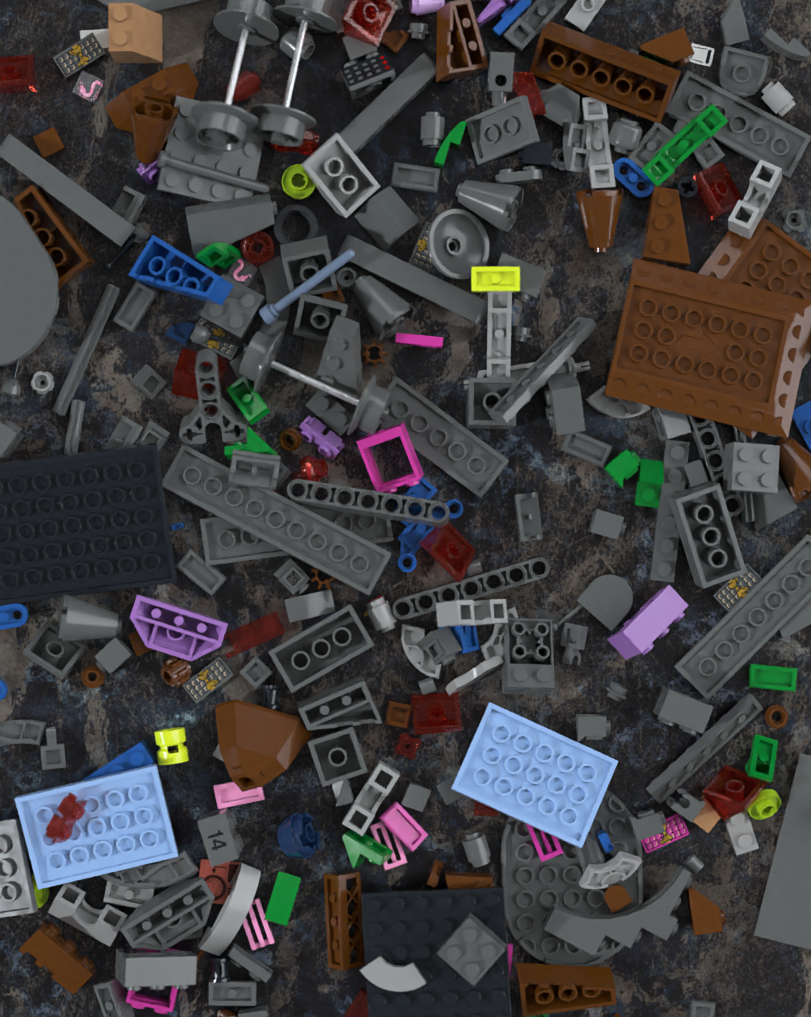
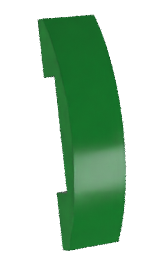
[641,103,728,187]

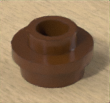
[279,428,302,451]
[81,665,105,688]
[764,705,789,729]

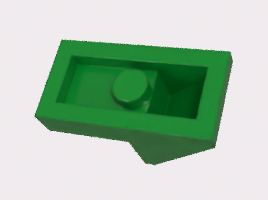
[226,377,271,425]
[225,427,278,460]
[634,459,664,508]
[745,734,778,782]
[342,829,393,869]

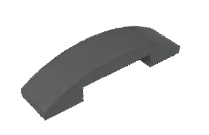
[504,0,568,51]

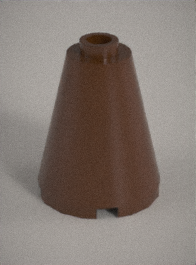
[130,94,178,164]
[576,188,623,252]
[774,438,811,504]

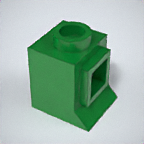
[603,449,641,488]

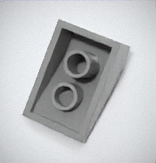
[301,133,380,218]

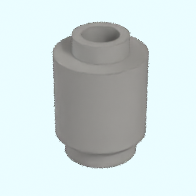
[761,81,796,117]
[366,596,397,633]

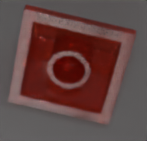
[341,0,398,47]
[0,54,37,94]
[692,162,743,221]
[172,348,228,400]
[419,522,476,583]
[411,692,462,735]
[702,765,767,821]

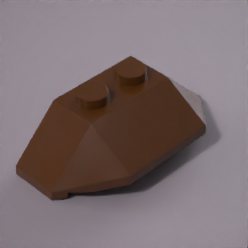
[105,62,199,133]

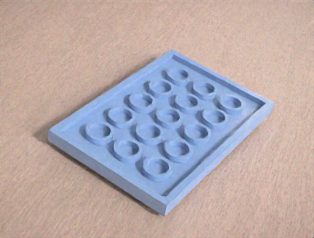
[451,702,618,848]
[15,764,179,889]

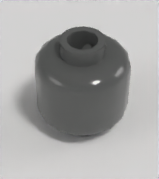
[279,26,315,61]
[609,117,643,154]

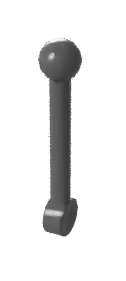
[552,604,584,632]

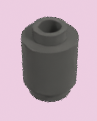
[420,112,445,148]
[462,830,491,867]

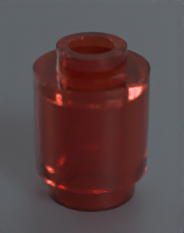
[225,69,262,103]

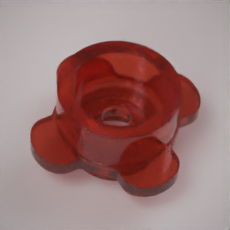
[394,732,421,760]

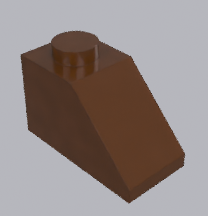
[637,27,695,68]
[686,885,726,935]

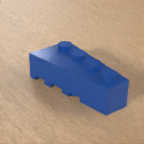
[80,739,156,781]

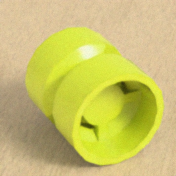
[154,727,189,765]

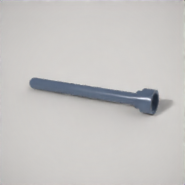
[259,249,355,325]

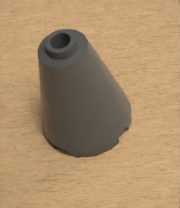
[455,180,524,232]
[353,275,416,341]
[56,594,122,642]

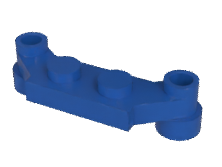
[397,500,463,572]

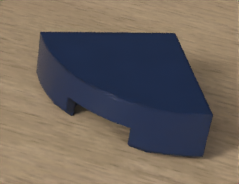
[165,322,196,346]

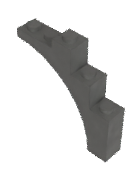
[542,865,692,956]

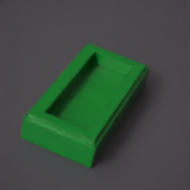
[747,663,798,692]

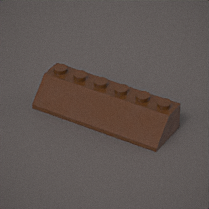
[529,21,681,124]

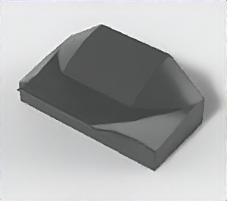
[531,83,582,131]

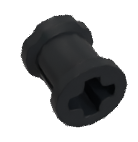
[674,176,698,201]
[260,684,282,709]
[208,955,231,983]

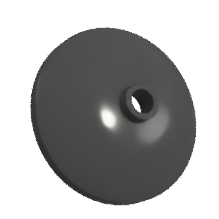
[427,209,490,280]

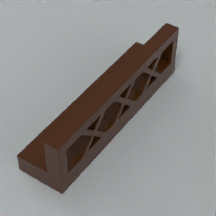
[324,871,365,971]

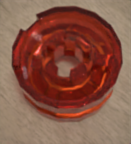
[241,231,275,266]

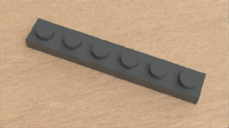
[488,317,597,423]
[649,440,690,582]
[646,692,763,804]

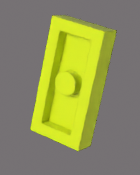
[472,267,520,292]

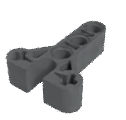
[179,349,248,444]

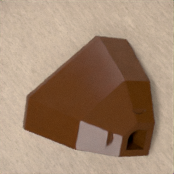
[215,699,312,792]

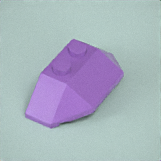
[130,595,228,661]

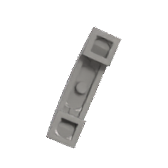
[582,97,616,190]
[487,292,512,378]
[198,862,261,956]

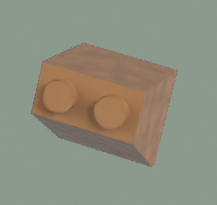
[108,3,163,63]

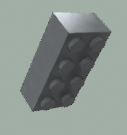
[668,481,747,589]
[268,603,374,693]

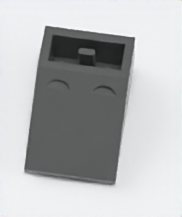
[502,618,555,695]

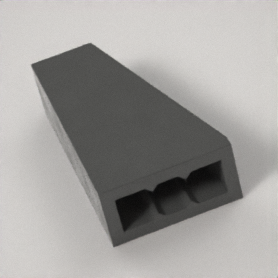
[185,193,278,259]

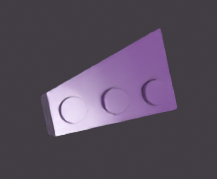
[607,585,689,660]

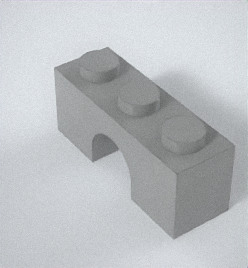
[728,159,782,239]
[436,599,508,627]
[342,760,400,836]
[48,882,128,947]

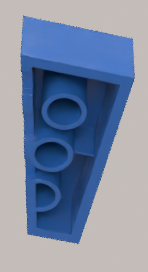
[128,235,234,306]

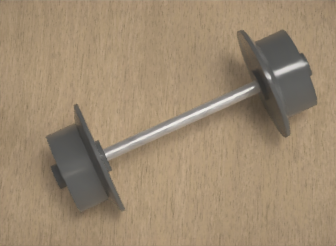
[191,0,279,151]
[251,0,338,147]
[238,331,393,435]

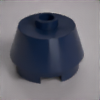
[277,812,320,859]

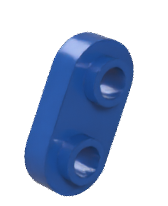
[613,158,654,199]
[0,603,29,630]

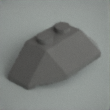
[120,877,215,951]

